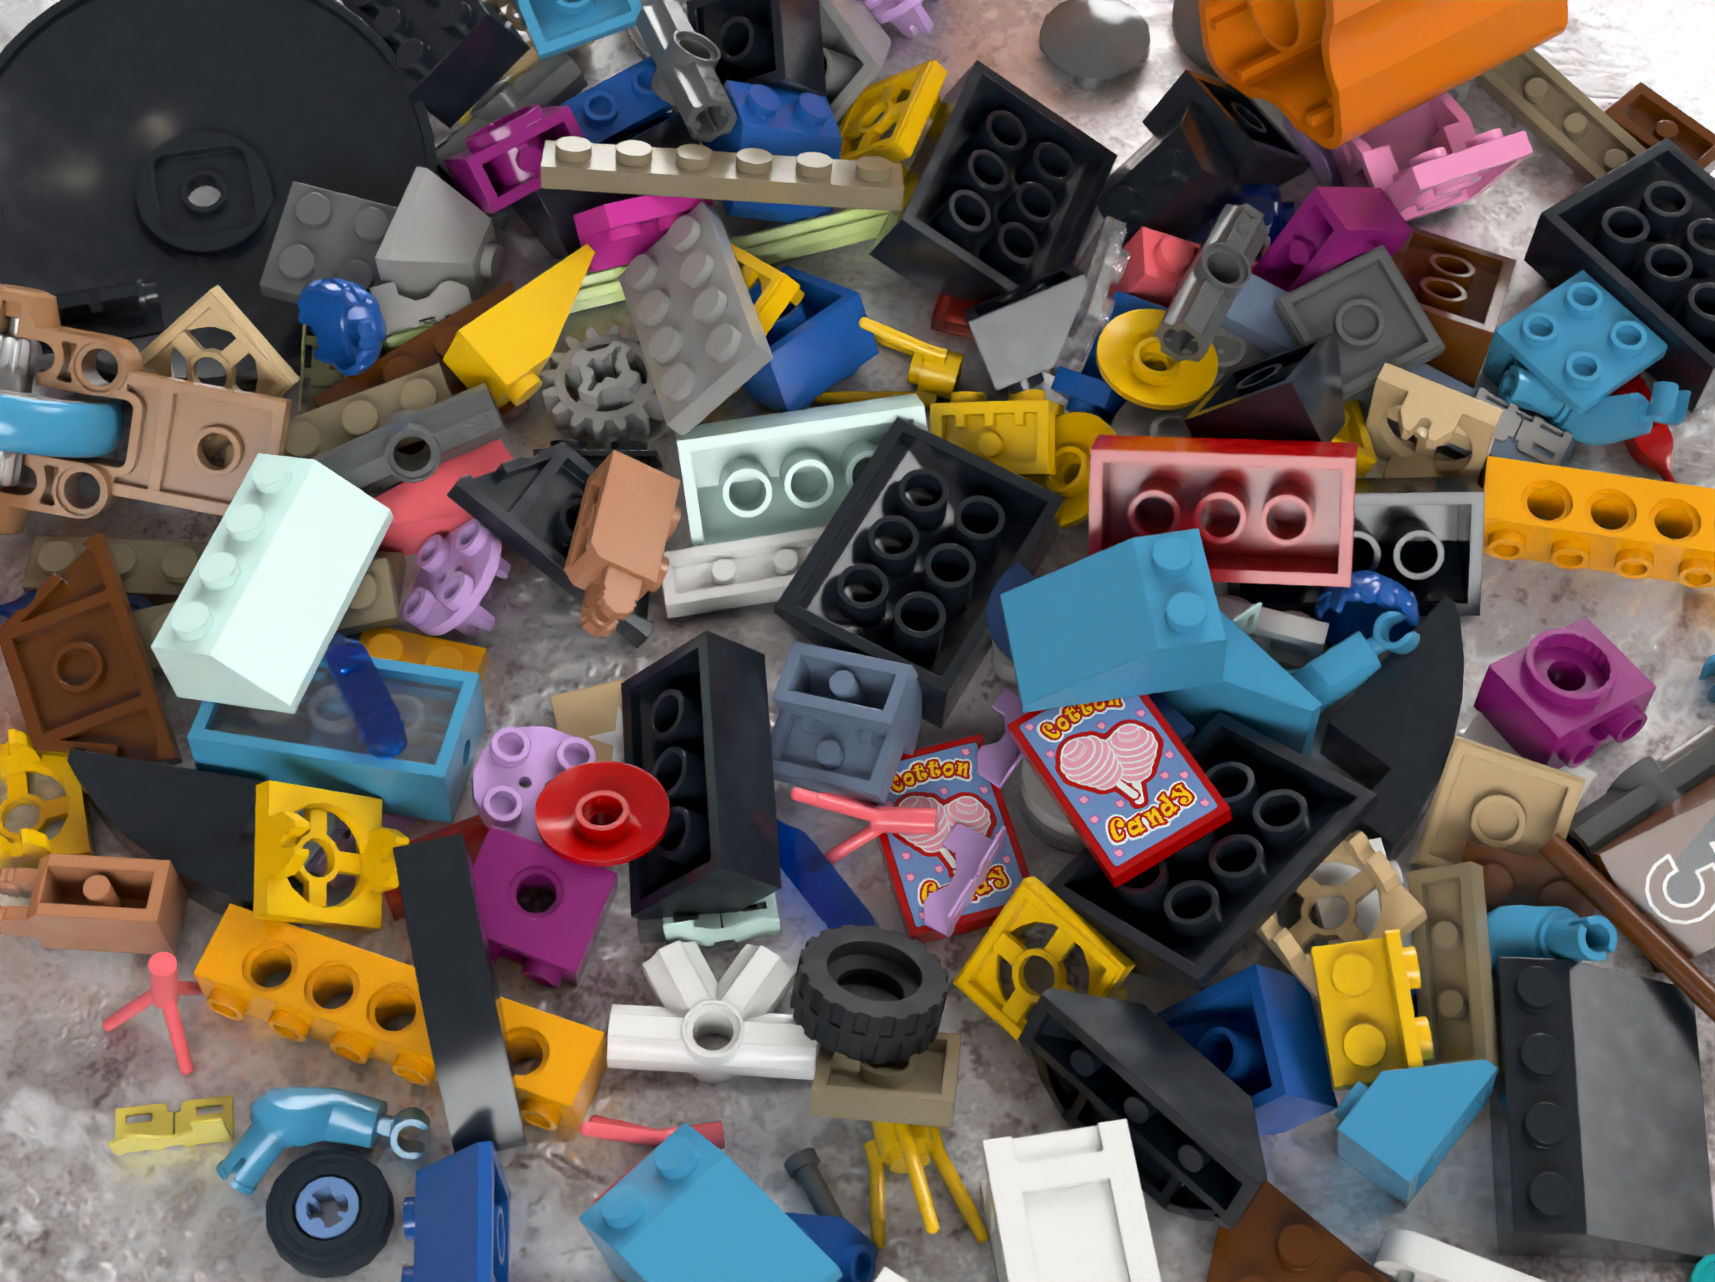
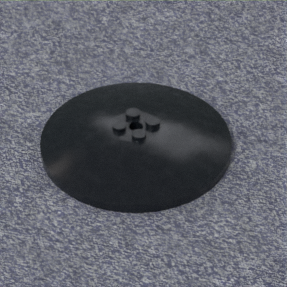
[0,0,438,391]

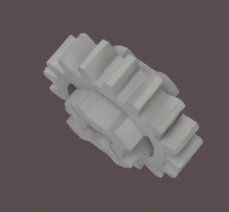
[541,325,665,448]

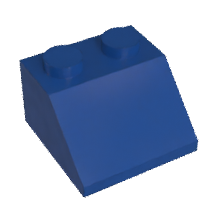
[701,80,842,224]
[742,265,879,413]
[1155,963,1338,1136]
[401,1141,510,1282]

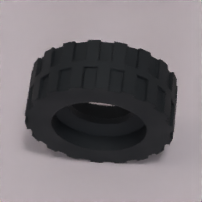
[790,924,949,1063]

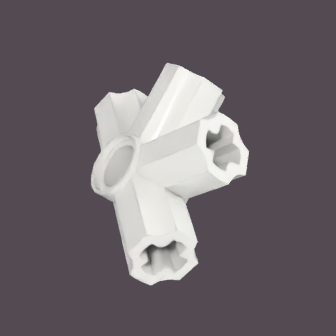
[607,940,817,1084]

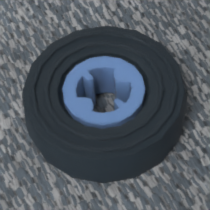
[266,1148,395,1279]

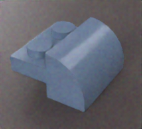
[771,641,922,805]

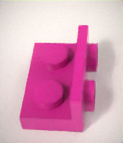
[573,195,713,273]

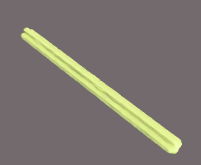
[383,208,889,353]

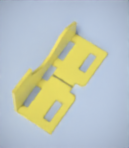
[108,1095,234,1155]

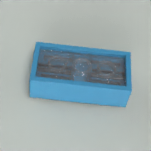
[187,650,487,824]

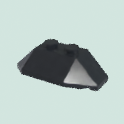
[1018,988,1268,1230]

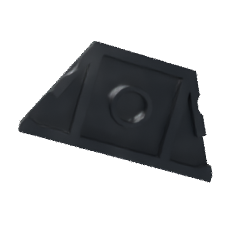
[447,442,653,648]

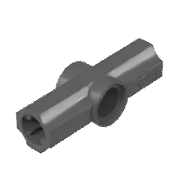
[636,0,737,143]
[435,52,588,194]
[1154,203,1270,362]
[313,382,508,495]
[1566,726,1715,872]

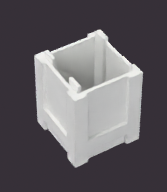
[980,1119,1161,1282]

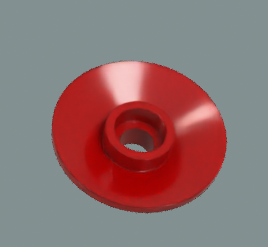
[535,761,670,867]

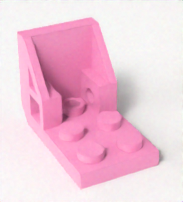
[1331,92,1533,222]

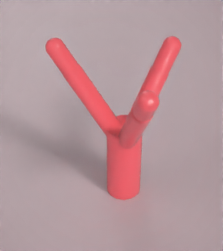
[790,787,938,874]
[102,952,203,1075]
[579,1115,725,1205]

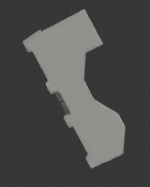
[369,280,472,335]
[1475,387,1573,466]

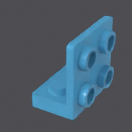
[1482,270,1668,414]

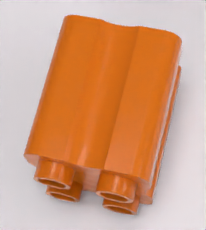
[1198,0,1568,149]

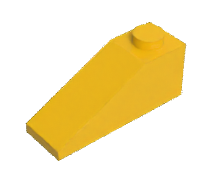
[443,244,595,409]

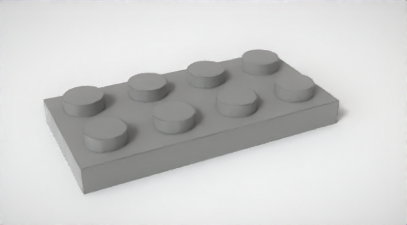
[618,201,774,437]

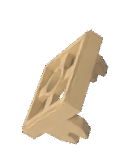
[140,285,300,457]
[1365,363,1503,484]
[1256,830,1428,1002]

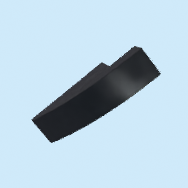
[1320,596,1464,861]
[67,749,303,928]
[393,833,527,1153]

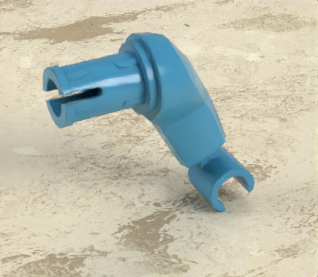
[1498,365,1691,446]
[1283,611,1420,714]
[1487,905,1618,970]
[216,1087,430,1195]

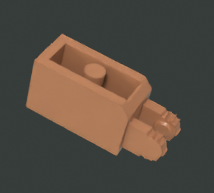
[564,450,681,638]
[0,853,188,956]

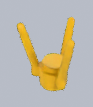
[814,317,965,409]
[864,1121,989,1250]

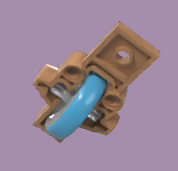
[0,284,292,535]

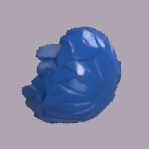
[297,278,387,376]
[1314,571,1421,648]

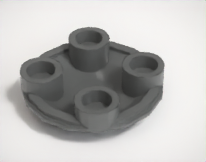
[1039,0,1151,90]

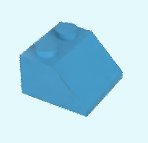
[1335,1059,1498,1208]

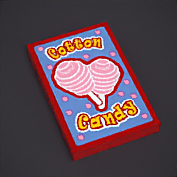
[1007,694,1232,888]
[870,733,1030,944]

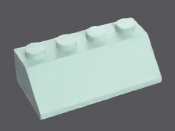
[674,393,927,547]
[151,453,394,714]

